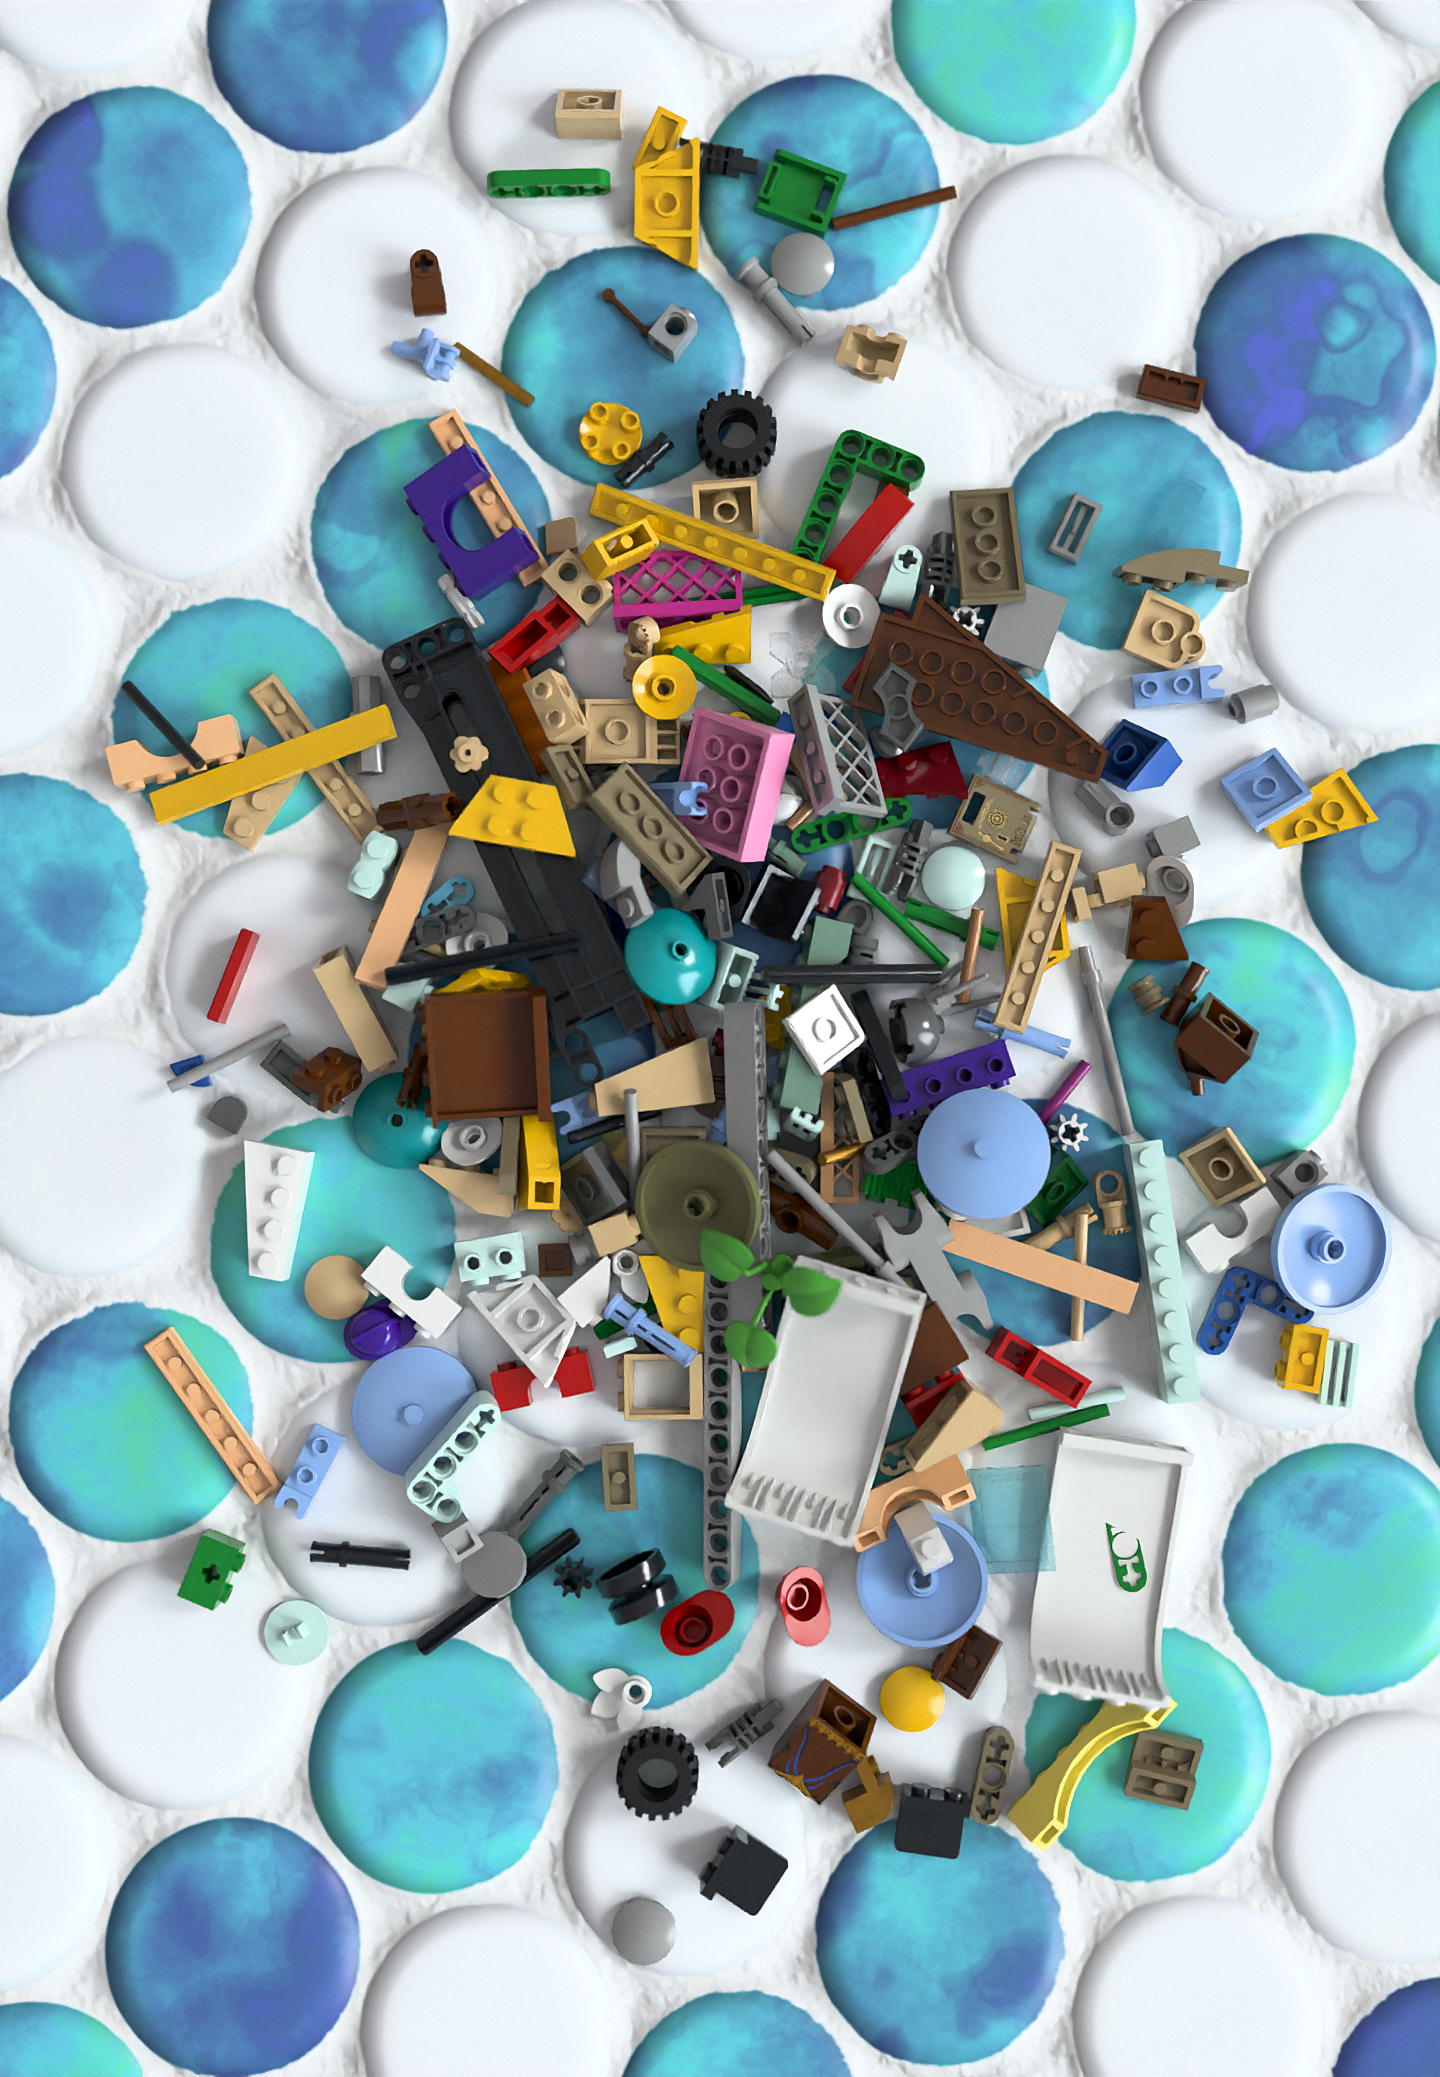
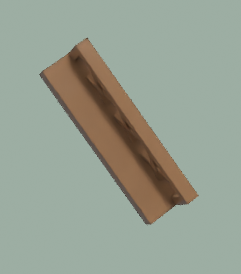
[820,1072,859,1203]

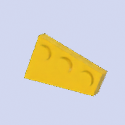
[654,604,751,664]
[1263,767,1379,850]
[638,1254,704,1353]

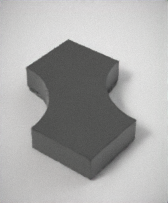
[872,662,925,753]

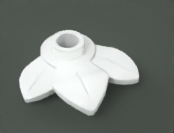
[611,1239,657,1304]
[591,1668,652,1732]

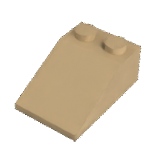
[902,1375,1005,1473]

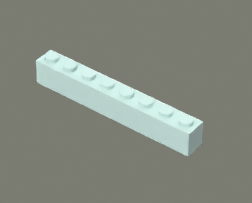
[1122,1139,1201,1405]

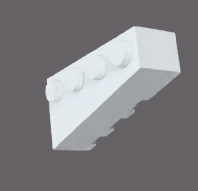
[244,1140,315,1281]

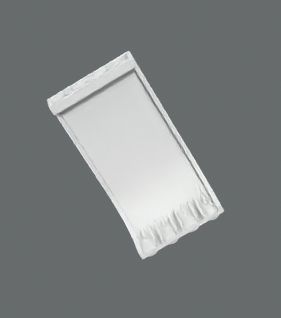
[724,1255,927,1548]
[1028,1426,1195,1711]

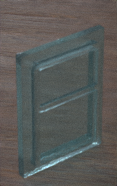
[967,1465,1056,1574]

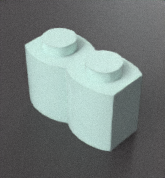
[348,830,401,903]

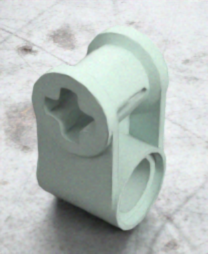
[878,545,922,612]

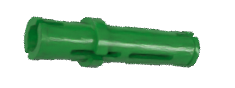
[903,897,1000,952]

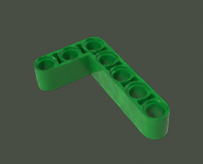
[790,429,925,564]

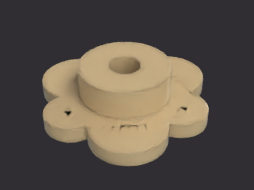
[450,736,489,773]
[550,1199,583,1233]

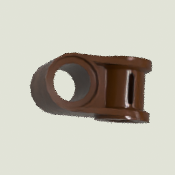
[410,249,447,318]

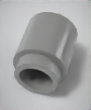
[1228,684,1280,724]

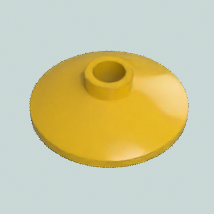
[632,655,697,720]

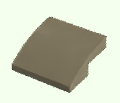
[1123,1729,1204,1811]

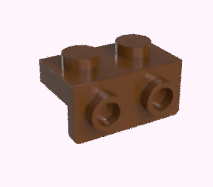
[291,1047,363,1113]
[931,1623,1004,1700]

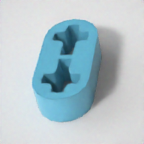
[421,876,476,927]

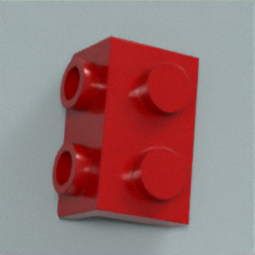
[900,1366,964,1429]

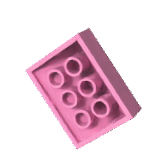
[676,707,795,862]

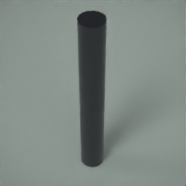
[566,1110,662,1145]

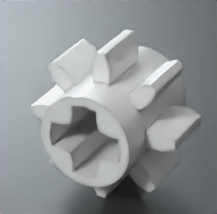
[950,605,985,638]
[1048,1114,1089,1152]

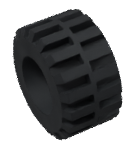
[696,389,777,479]
[616,1726,699,1821]

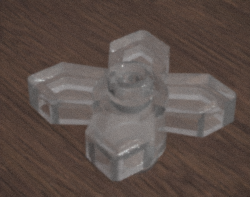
[769,630,836,699]

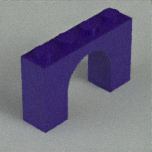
[403,444,541,601]

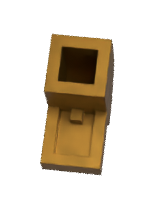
[841,1754,894,1834]

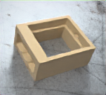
[618,1350,703,1420]

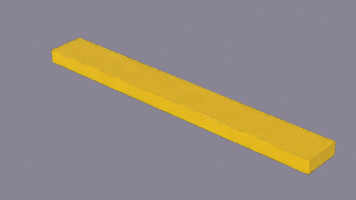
[588,482,837,602]
[149,704,397,825]

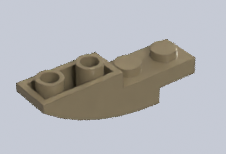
[1112,548,1250,592]

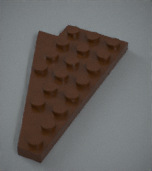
[850,592,1108,784]

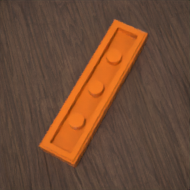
[486,658,559,776]

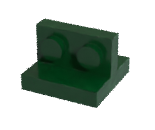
[1024,1142,1089,1228]

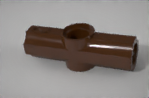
[375,791,464,831]
[769,1180,839,1251]

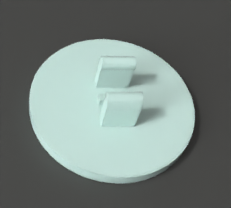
[264,1599,330,1666]

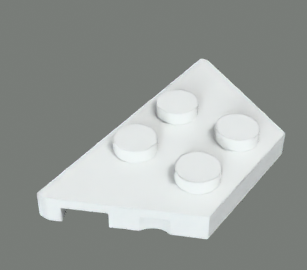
[467,1274,577,1388]

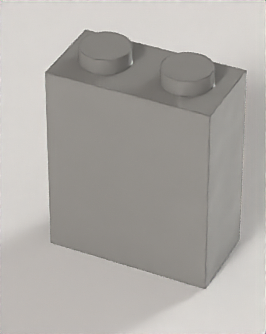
[983,583,1069,679]

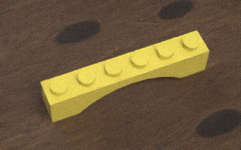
[1007,1698,1177,1851]

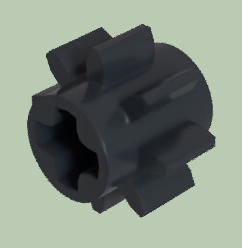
[553,1556,594,1598]

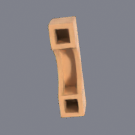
[105,714,245,793]
[854,1454,977,1553]

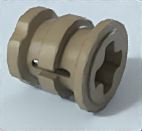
[1127,973,1170,1016]

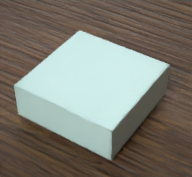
[603,1333,638,1358]

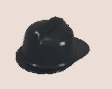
[695,855,752,927]

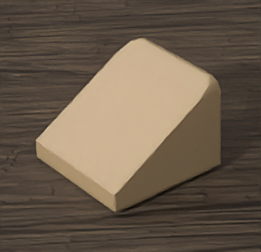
[545,517,579,556]

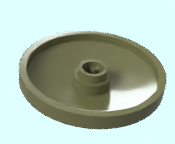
[635,1139,761,1272]

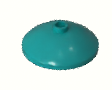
[624,908,718,1005]
[352,1072,449,1169]

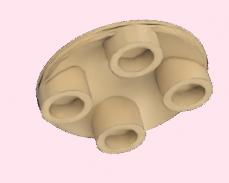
[304,1255,370,1320]

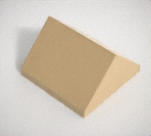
[555,89,623,140]
[692,477,759,539]
[1178,1126,1266,1208]

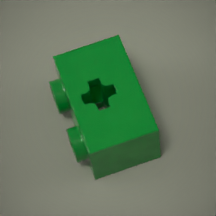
[177,1528,246,1611]

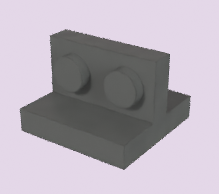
[560,1140,630,1226]

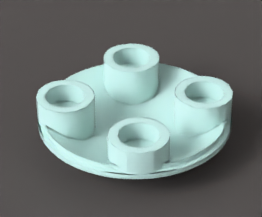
[921,846,986,910]

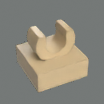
[1068,886,1104,924]

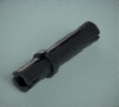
[310,1541,411,1571]

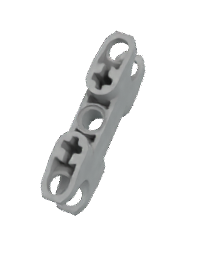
[871,1188,994,1330]

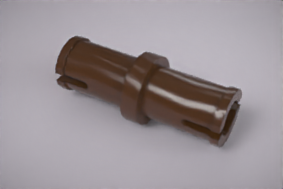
[1160,961,1210,1027]
[396,1043,428,1109]

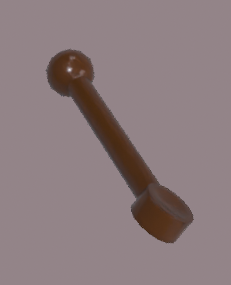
[602,288,651,338]

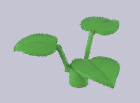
[700,1228,843,1368]

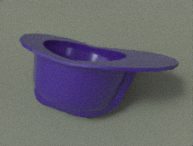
[343,1298,417,1361]

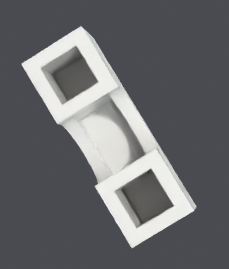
[1179,1185,1283,1274]
[361,1245,464,1339]

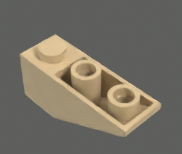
[419,1158,518,1218]

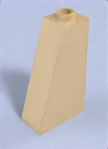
[313,944,398,1073]
[588,1037,715,1118]

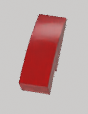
[822,483,915,584]
[487,595,580,676]
[985,1326,1092,1409]

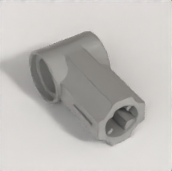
[1074,779,1135,836]

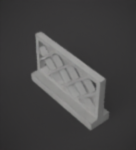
[787,684,888,818]

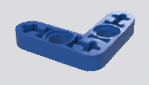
[1196,1266,1314,1355]

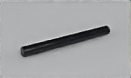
[121,681,206,770]

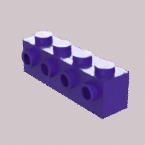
[880,1039,1016,1121]

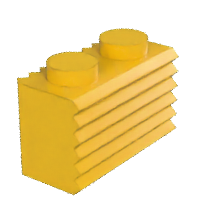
[581,517,659,582]

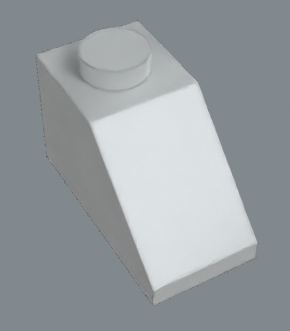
[557,1254,611,1328]
[893,1502,954,1577]

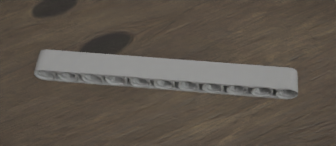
[723,1002,773,1336]
[703,1272,742,1592]

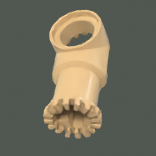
[623,616,660,683]
[1092,1169,1132,1235]

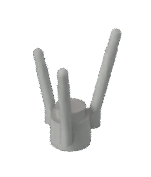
[923,961,1001,1018]

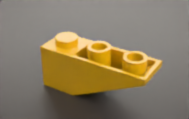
[517,1113,561,1210]

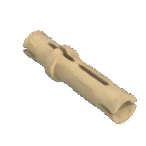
[1021,1202,1098,1251]

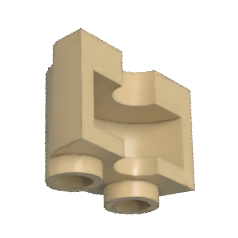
[835,324,908,383]

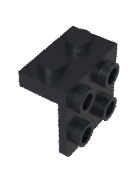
[738,862,822,944]
[894,1782,971,1859]
[698,1824,789,1916]

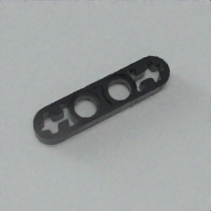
[849,989,909,1104]

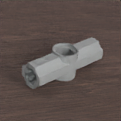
[350,675,384,776]

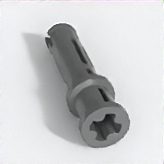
[503,1449,585,1540]

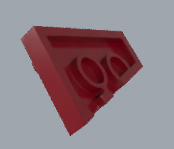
[857,740,968,799]

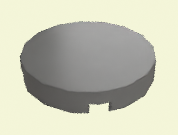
[462,1531,527,1598]

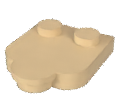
[1120,589,1206,671]

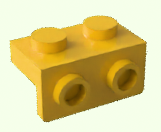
[1274,1322,1329,1394]

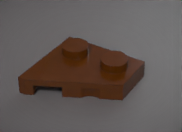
[1125,895,1189,961]

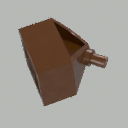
[1174,992,1259,1096]

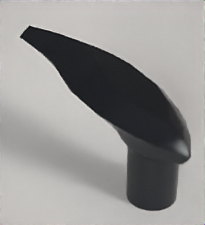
[724,665,774,705]

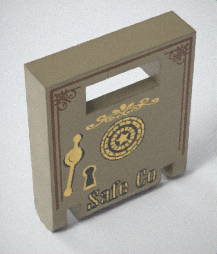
[946,773,1043,865]

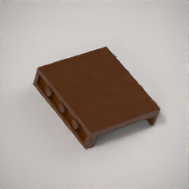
[418,986,552,1129]

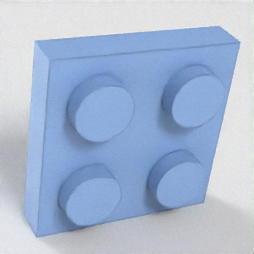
[1220,747,1312,832]

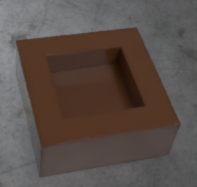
[538,1243,573,1277]

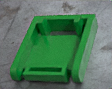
[753,149,847,239]

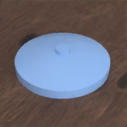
[917,1088,1050,1220]
[1271,1183,1392,1314]
[351,1345,481,1476]
[856,1513,988,1649]

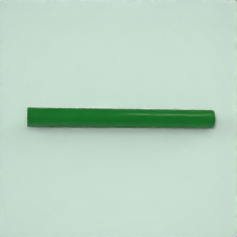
[849,871,950,968]
[982,1404,1110,1451]

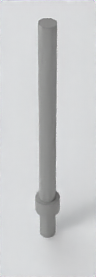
[1078,945,1135,1136]
[765,1150,911,1289]

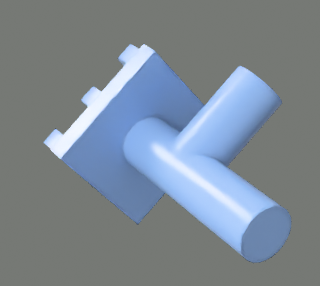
[391,328,460,382]

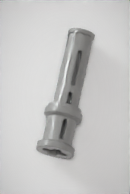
[735,256,816,347]

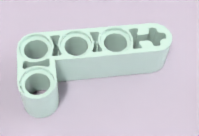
[404,1390,501,1523]

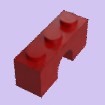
[490,1346,596,1412]

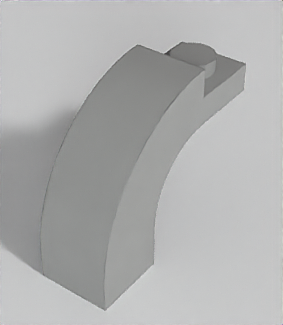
[600,837,654,929]

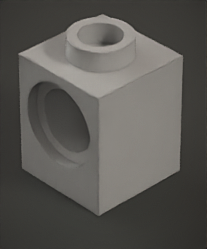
[648,303,697,363]
[1145,815,1201,858]
[1269,1149,1328,1199]
[431,1511,484,1564]

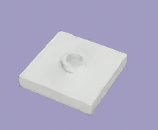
[782,984,868,1076]

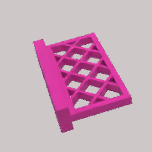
[613,550,743,632]

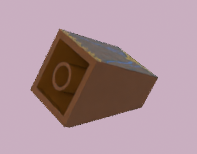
[767,1678,877,1805]

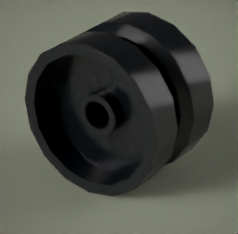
[595,1548,680,1626]

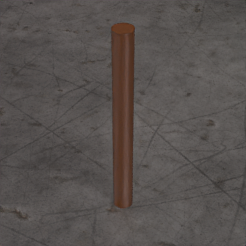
[831,185,957,231]

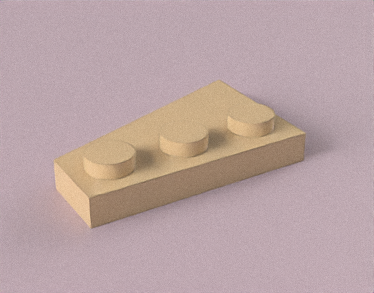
[223,735,306,852]

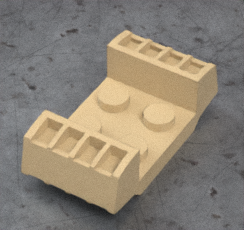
[571,699,680,770]

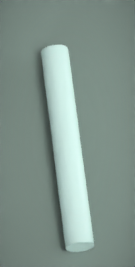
[1028,1386,1126,1422]

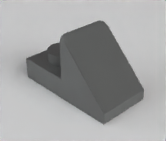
[682,872,734,941]

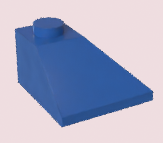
[1100,718,1183,792]

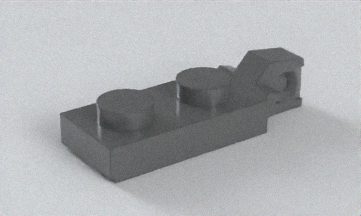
[260,1040,345,1114]

